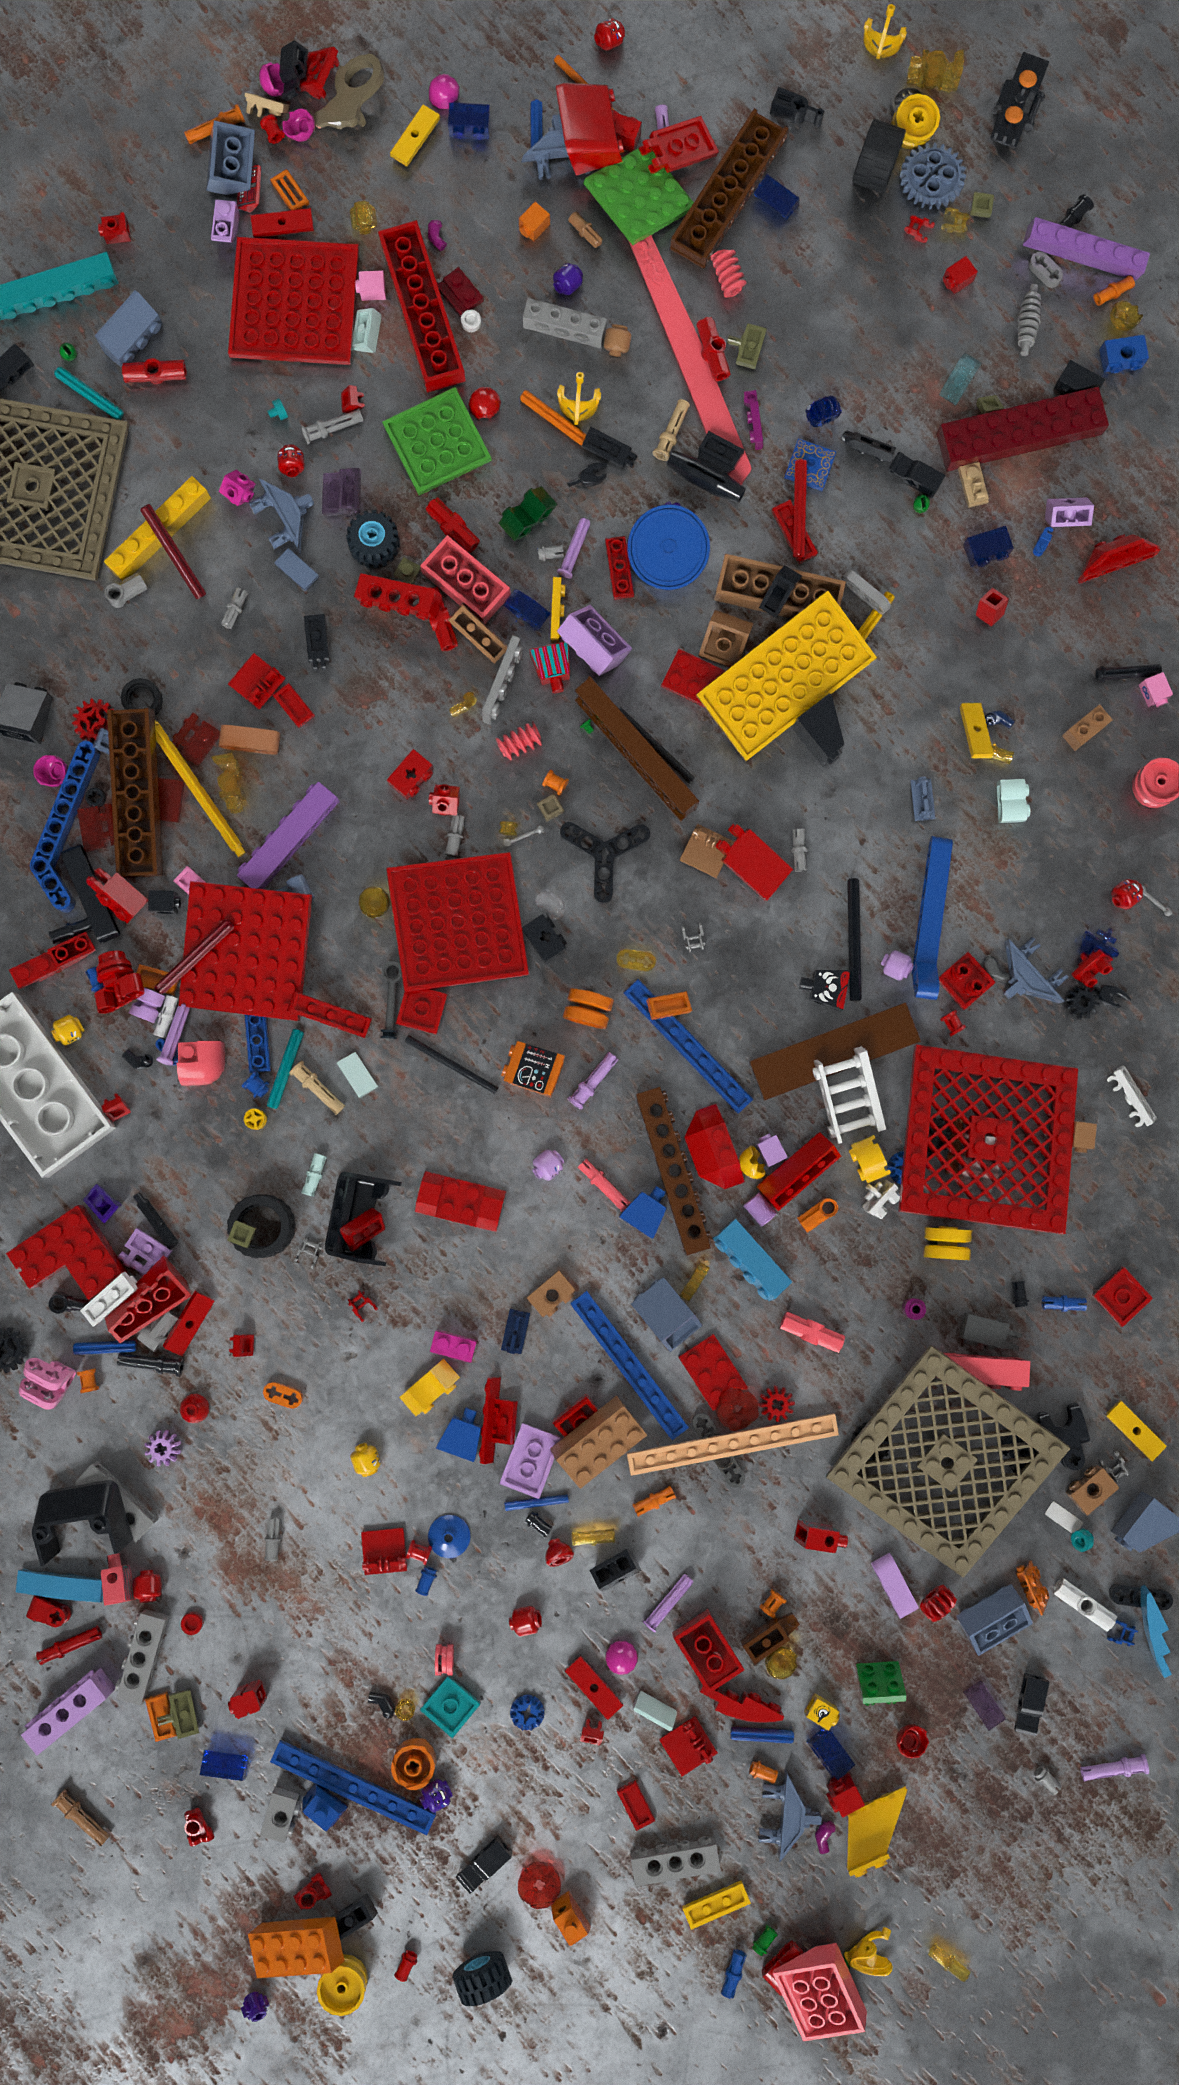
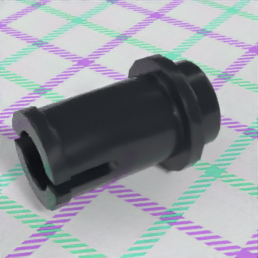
[1011,1281,1029,1308]
[525,1511,553,1538]

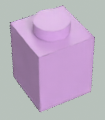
[756,1133,788,1167]

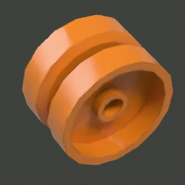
[563,988,614,1029]

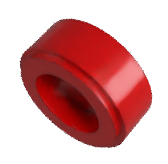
[181,1612,204,1635]

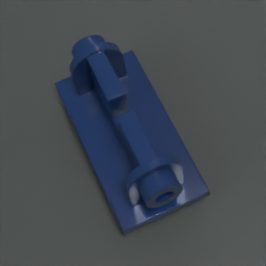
[501,1309,530,1354]

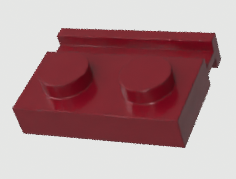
[437,267,484,318]

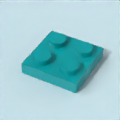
[420,1676,481,1739]

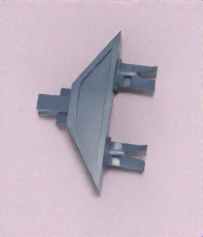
[521,114,591,180]
[248,478,314,554]
[1003,937,1069,1003]
[758,1769,822,1863]

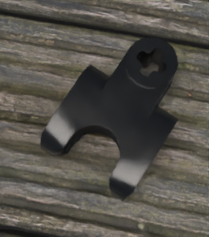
[1036,1402,1090,1471]

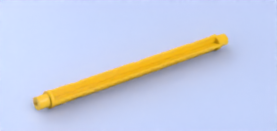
[155,721,246,858]

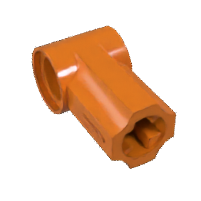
[797,1197,838,1233]

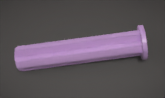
[557,518,590,579]
[157,1004,190,1065]
[642,1574,694,1633]

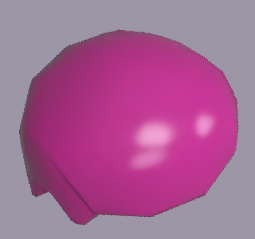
[259,62,284,97]
[429,74,460,109]
[282,108,315,142]
[33,755,68,787]
[605,1641,638,1675]

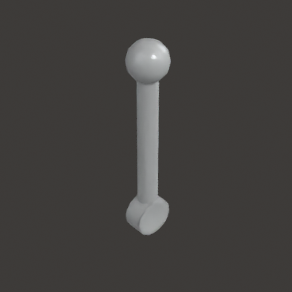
[503,825,544,847]
[1142,885,1172,916]

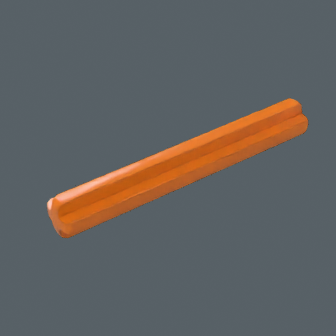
[520,390,587,446]

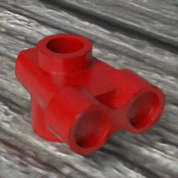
[184,1808,215,1847]
[293,1872,332,1910]

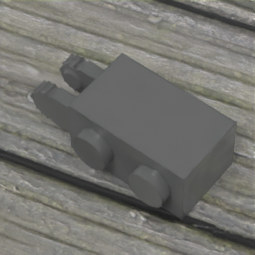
[959,1313,1022,1352]

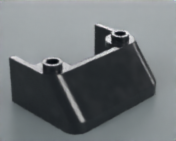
[325,1172,402,1266]
[32,1480,133,1566]

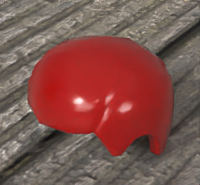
[468,387,501,419]
[896,1724,929,1759]

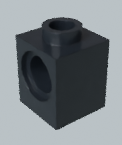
[148,890,181,914]

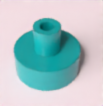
[267,398,288,421]
[1071,1529,1094,1552]

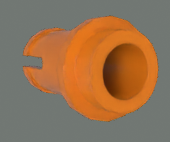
[749,1761,778,1784]

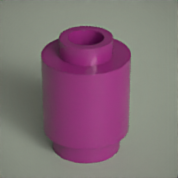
[902,1298,926,1320]

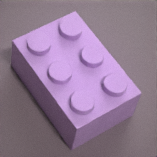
[557,605,632,676]

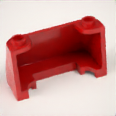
[556,83,624,176]

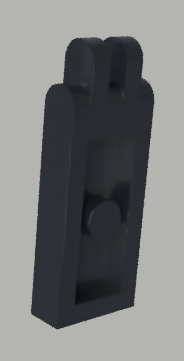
[581,426,637,468]
[841,430,896,462]
[304,614,330,671]

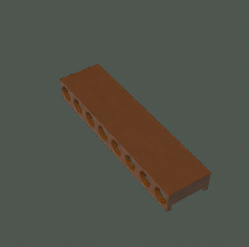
[670,108,789,269]
[575,676,699,822]
[107,708,163,878]
[749,1002,921,1101]

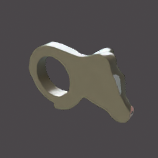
[313,53,385,130]

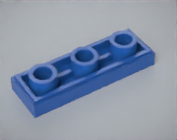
[244,1014,271,1073]

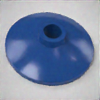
[428,1515,470,1558]

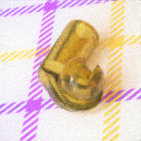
[449,692,477,718]

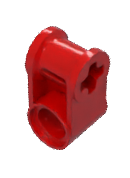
[26,1595,72,1628]

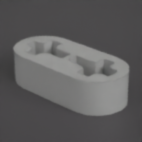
[1029,252,1063,288]

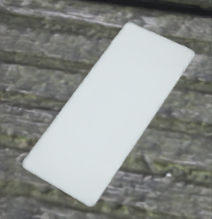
[1045,1501,1083,1533]

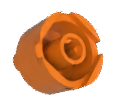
[391,1738,436,1790]

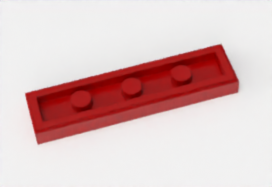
[287,991,372,1038]

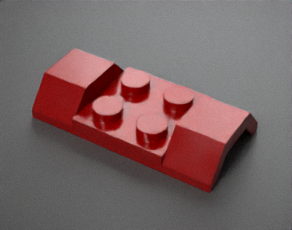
[415,1171,506,1232]

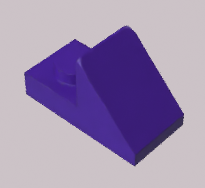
[83,1184,122,1223]

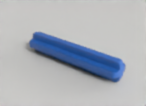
[530,99,542,147]
[73,1340,137,1355]
[730,1727,794,1744]

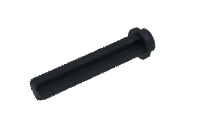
[1095,664,1162,683]

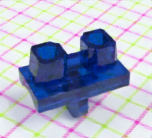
[1079,928,1119,958]

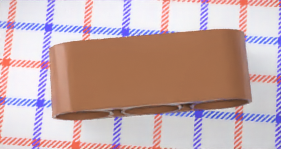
[218,725,281,755]

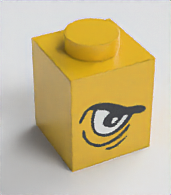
[804,1693,840,1731]

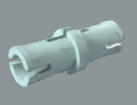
[301,1153,327,1197]

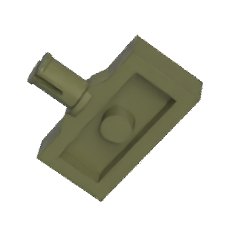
[727,323,767,370]
[157,1689,199,1739]

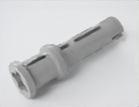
[300,409,363,445]

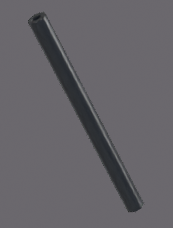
[619,707,695,783]
[405,1035,499,1095]

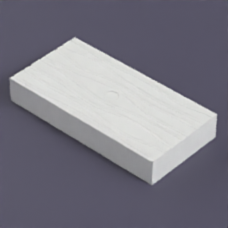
[0,992,117,1178]

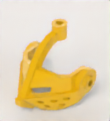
[863,4,907,59]
[557,372,601,425]
[844,1927,893,1976]

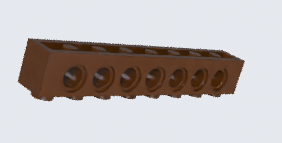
[635,1087,713,1256]

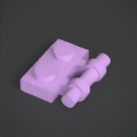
[118,1228,173,1277]

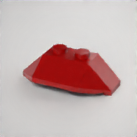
[1078,534,1161,584]
[684,1104,745,1189]

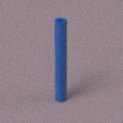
[504,1494,569,1511]

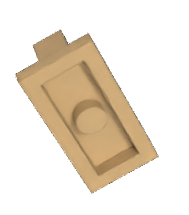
[245,93,289,117]
[958,462,989,508]

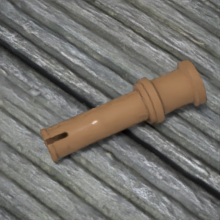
[51,1789,110,1847]

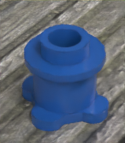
[241,1071,269,1098]

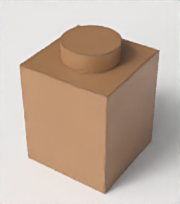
[1072,1121,1097,1153]

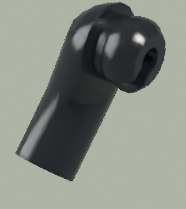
[122,1049,153,1069]
[368,1692,395,1719]

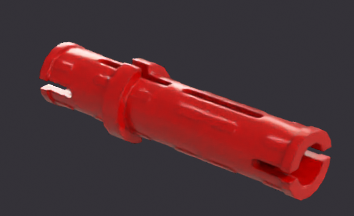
[36,1625,103,1665]

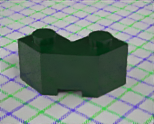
[498,486,558,541]

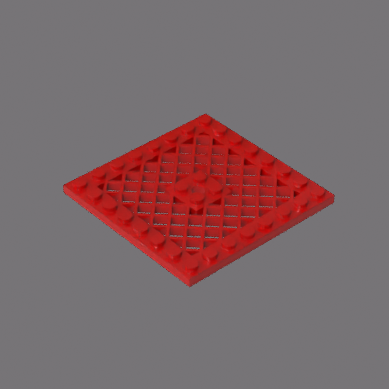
[898,1044,1078,1235]

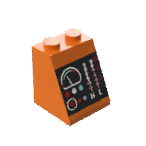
[501,1041,565,1098]

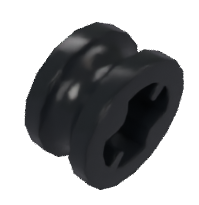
[85,788,106,808]

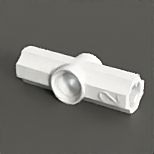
[1052,1577,1117,1631]

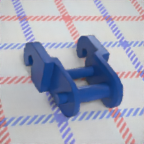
[1033,527,1054,557]
[1107,1620,1138,1647]

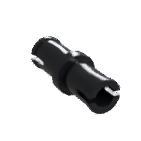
[48,917,93,944]

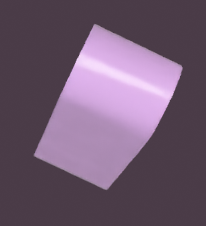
[871,1553,919,1619]

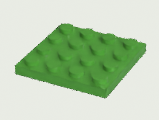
[583,145,694,245]
[382,387,492,496]

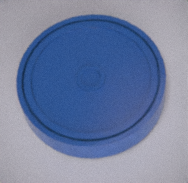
[627,505,710,590]

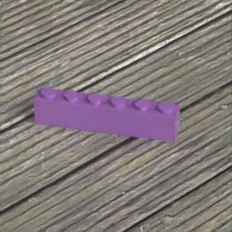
[1023,217,1150,281]
[237,781,340,889]

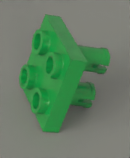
[856,1661,907,1706]

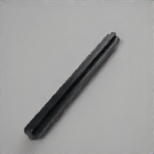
[847,878,862,1001]

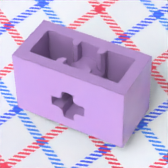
[1045,497,1094,527]

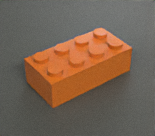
[248,1917,345,1978]

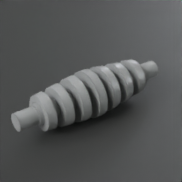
[1018,284,1041,356]

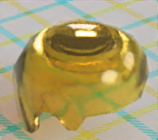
[1110,300,1143,332]
[358,886,390,918]
[765,1646,798,1680]

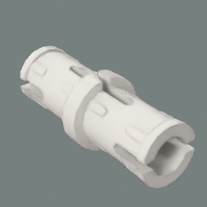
[153,995,179,1039]

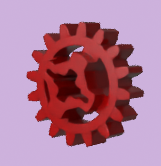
[72,698,114,743]

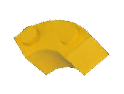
[399,1358,460,1416]

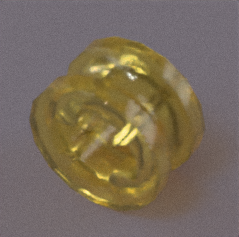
[498,821,518,836]
[395,1699,415,1721]

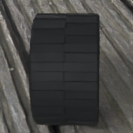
[852,119,906,193]
[227,1194,296,1258]

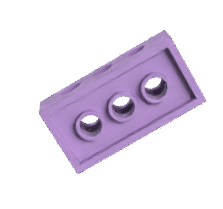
[21,1668,116,1756]

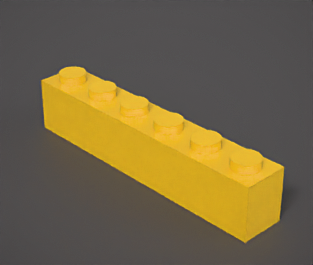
[103,476,211,581]

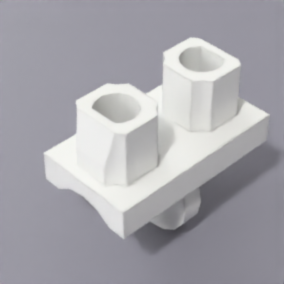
[861,1179,900,1219]

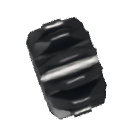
[1064,985,1100,1020]

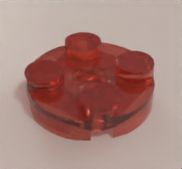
[715,1387,759,1431]
[518,1861,561,1909]

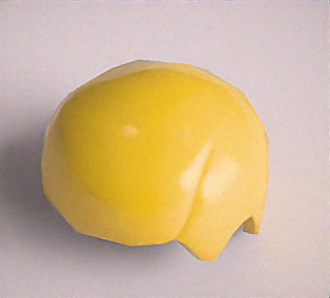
[738,1145,766,1179]

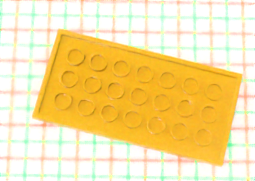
[696,591,877,761]

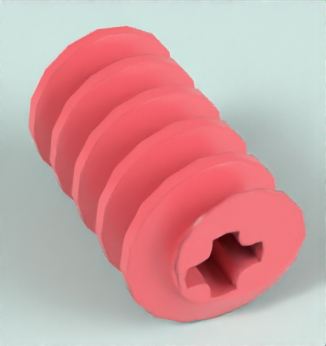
[710,249,747,298]
[495,721,542,761]

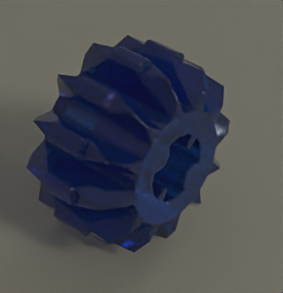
[805,395,842,428]

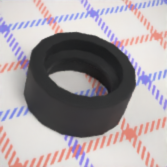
[120,678,163,716]

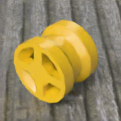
[244,1109,267,1130]

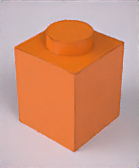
[519,202,550,241]

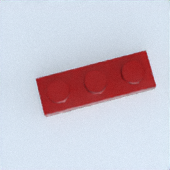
[771,500,818,564]

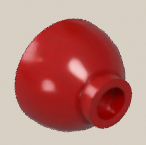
[179,1394,210,1424]
[545,1538,574,1567]

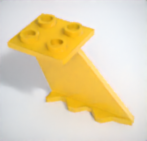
[846,1786,907,1878]

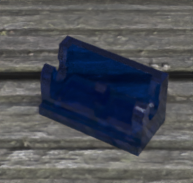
[754,174,799,220]
[806,1728,855,1780]
[200,1750,249,1781]

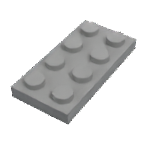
[482,635,523,725]

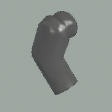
[983,956,1009,983]

